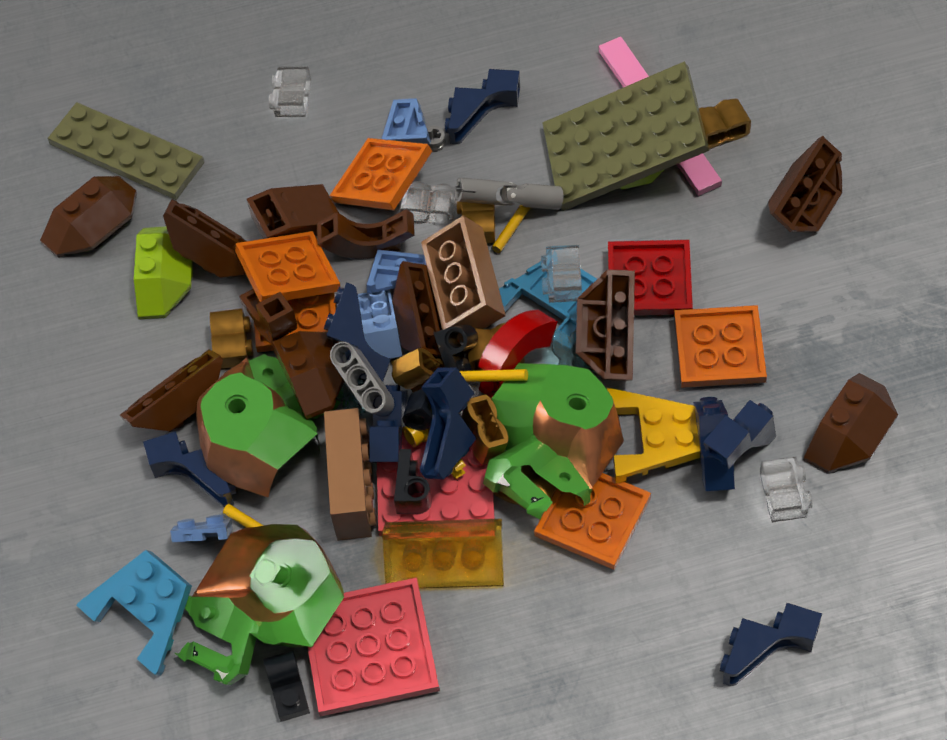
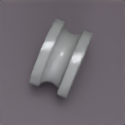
[427,126,446,152]

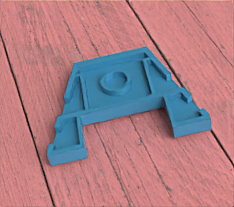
[499,253,597,355]
[76,550,192,676]

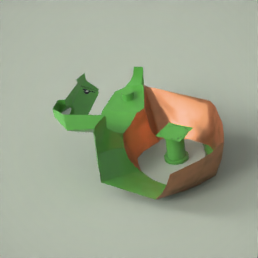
[196,354,343,497]
[483,363,624,520]
[175,524,344,685]

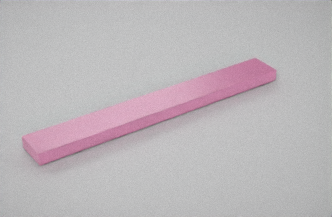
[598,36,722,196]

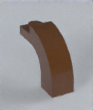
[317,209,415,259]
[239,289,297,343]

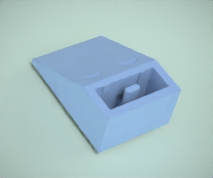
[337,289,402,361]

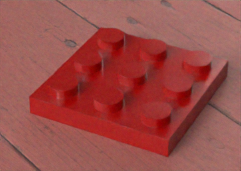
[608,240,693,316]

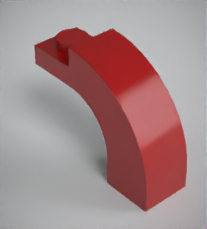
[478,310,558,399]

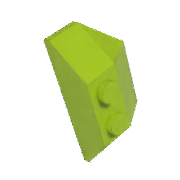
[134,226,193,320]

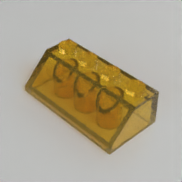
[382,518,504,589]

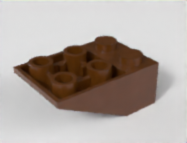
[246,184,339,239]

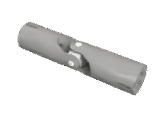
[455,177,563,210]

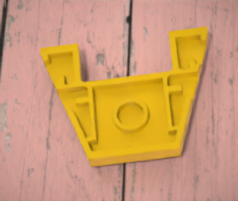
[607,388,700,483]

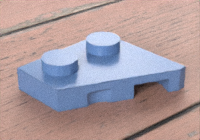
[382,98,431,145]
[367,250,427,293]
[170,515,233,542]

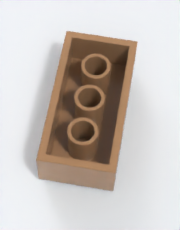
[421,215,506,342]
[324,408,376,541]

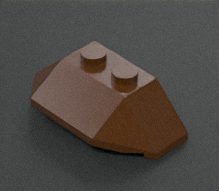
[768,136,842,233]
[40,176,137,258]
[163,199,246,278]
[392,261,460,359]
[575,269,635,381]
[271,331,344,420]
[120,349,223,431]
[803,373,898,474]

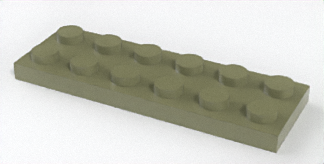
[47,102,205,200]

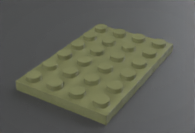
[542,61,709,211]

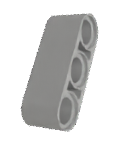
[330,342,394,417]

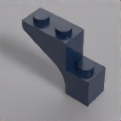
[445,69,521,145]
[324,282,391,382]
[420,367,476,480]
[370,385,408,462]
[693,397,735,491]
[704,400,776,468]
[143,431,237,507]
[719,603,822,686]

